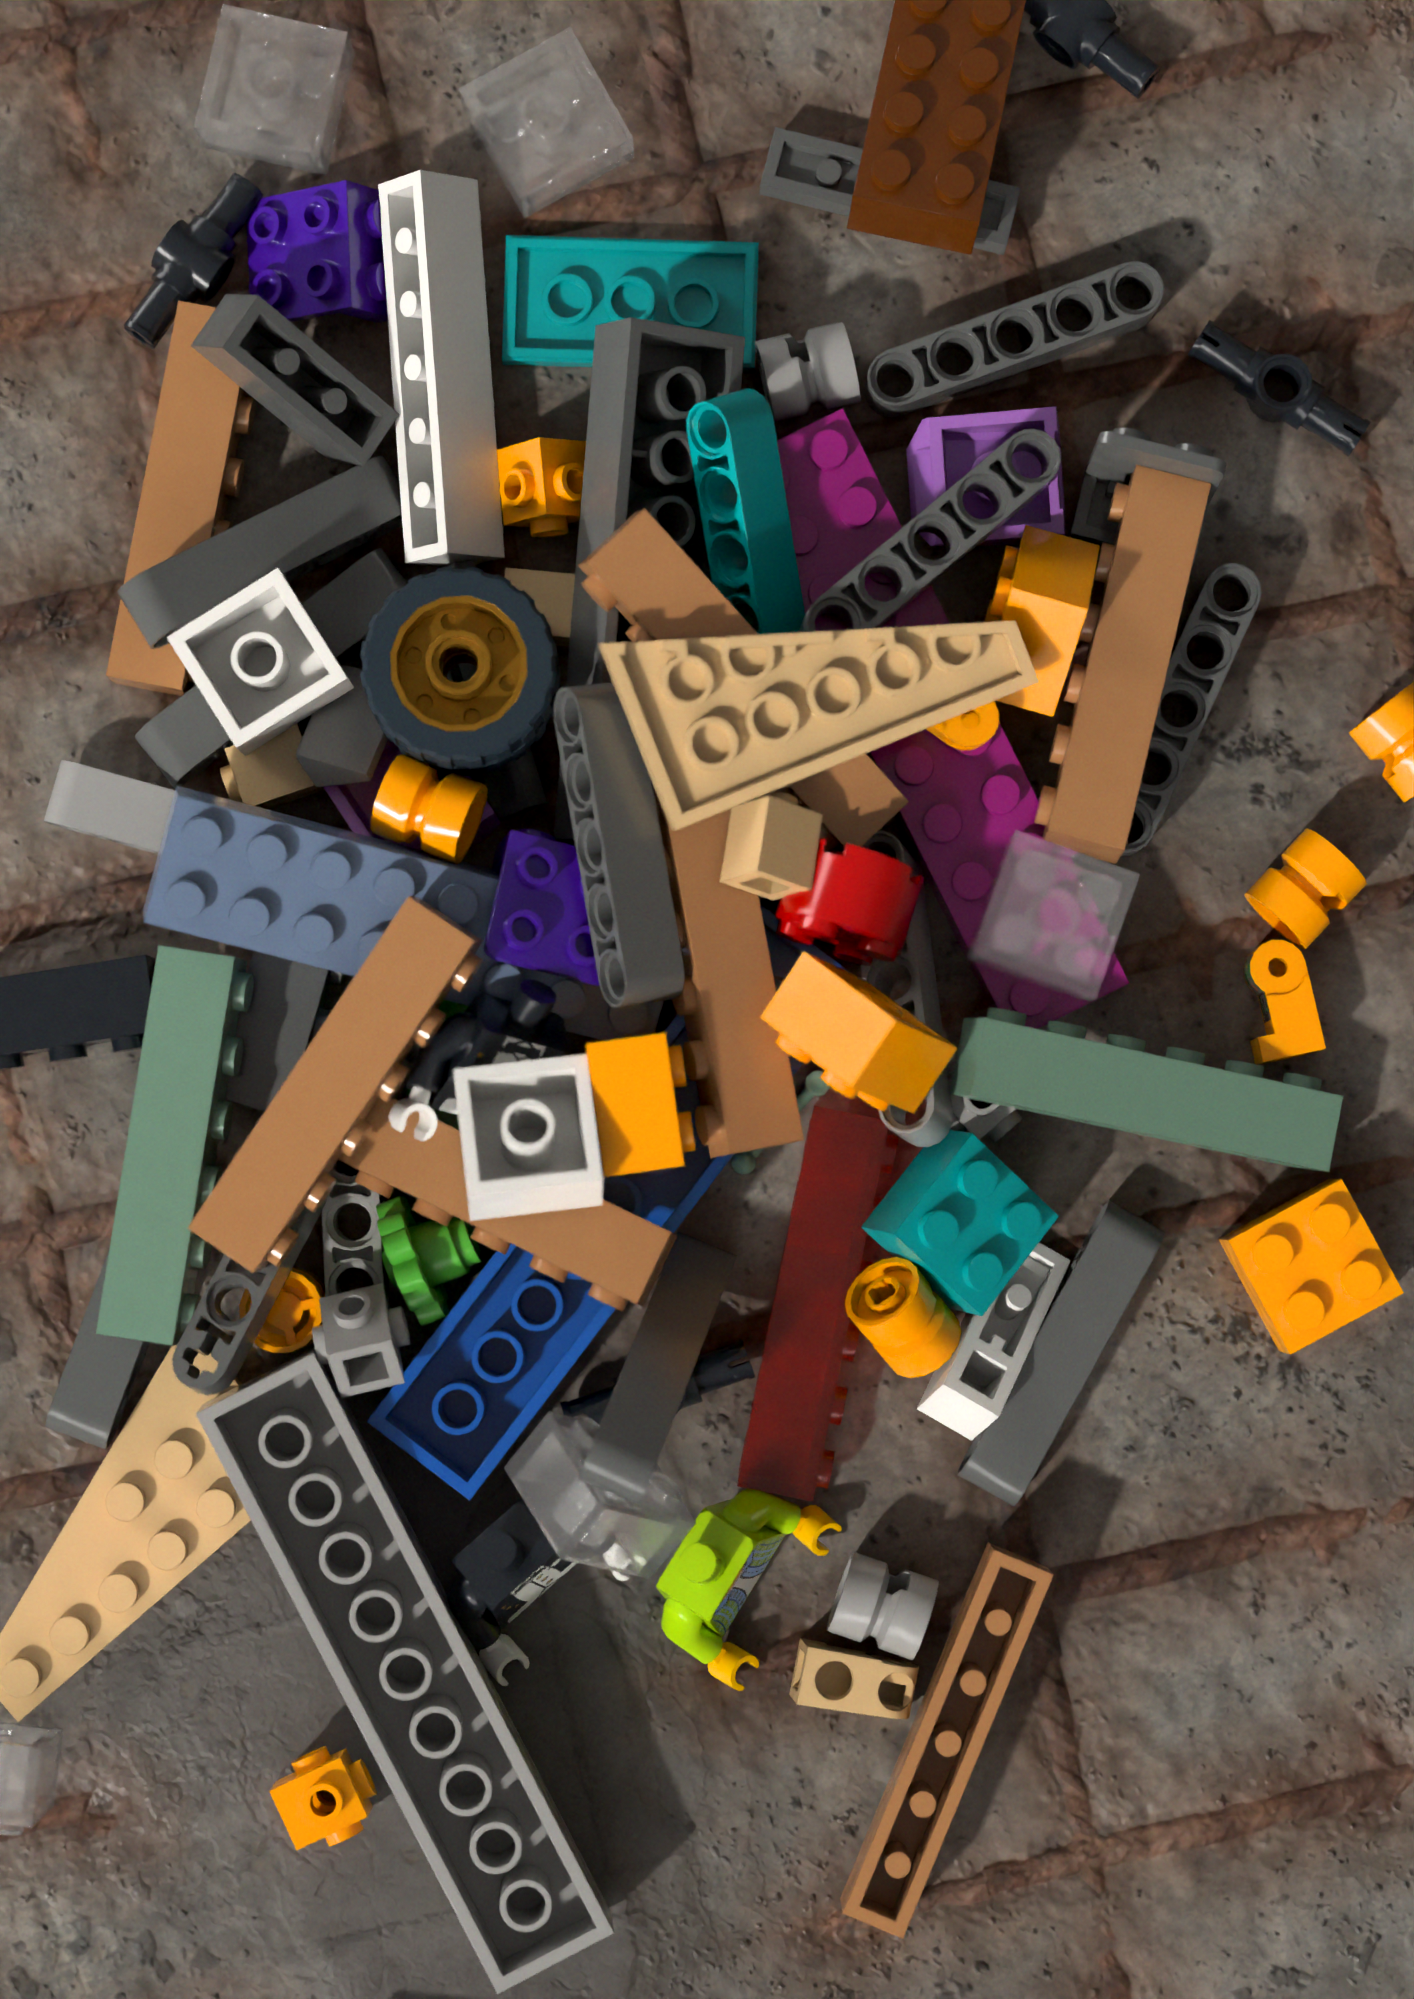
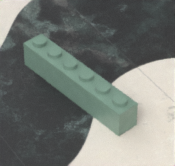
[96,945,254,1346]
[949,1007,1343,1172]

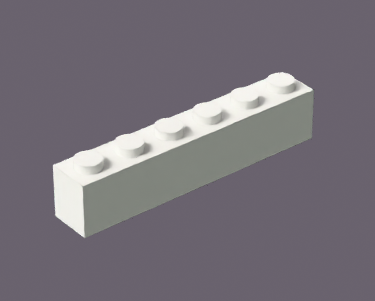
[378,170,505,567]

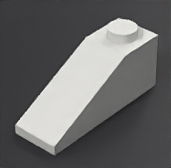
[917,1242,1071,1441]

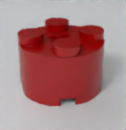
[776,838,924,966]

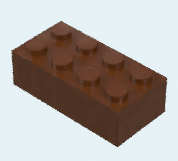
[847,0,1026,255]

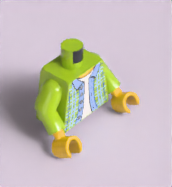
[656,1488,842,1691]

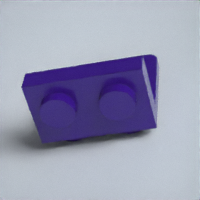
[247,180,388,323]
[484,829,600,986]

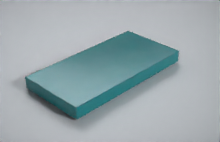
[502,235,759,372]

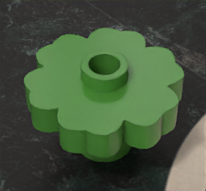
[376,1195,483,1326]

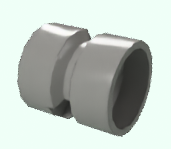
[755,321,861,423]
[826,1551,939,1660]

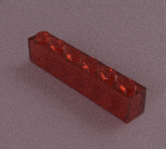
[736,1106,899,1502]

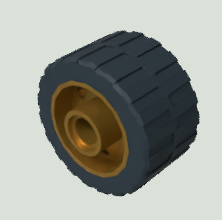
[360,567,560,776]

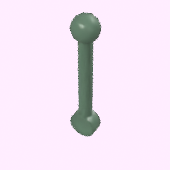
[731,1071,830,1175]

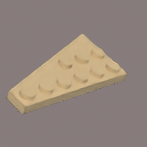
[598,621,1039,831]
[0,1345,251,1722]

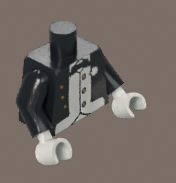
[389,979,580,1141]
[447,1494,648,1686]

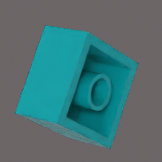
[861,1130,1059,1316]

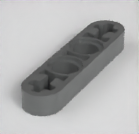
[172,1196,328,1395]

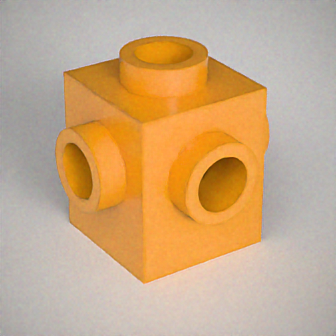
[497,437,586,537]
[269,1746,377,1850]

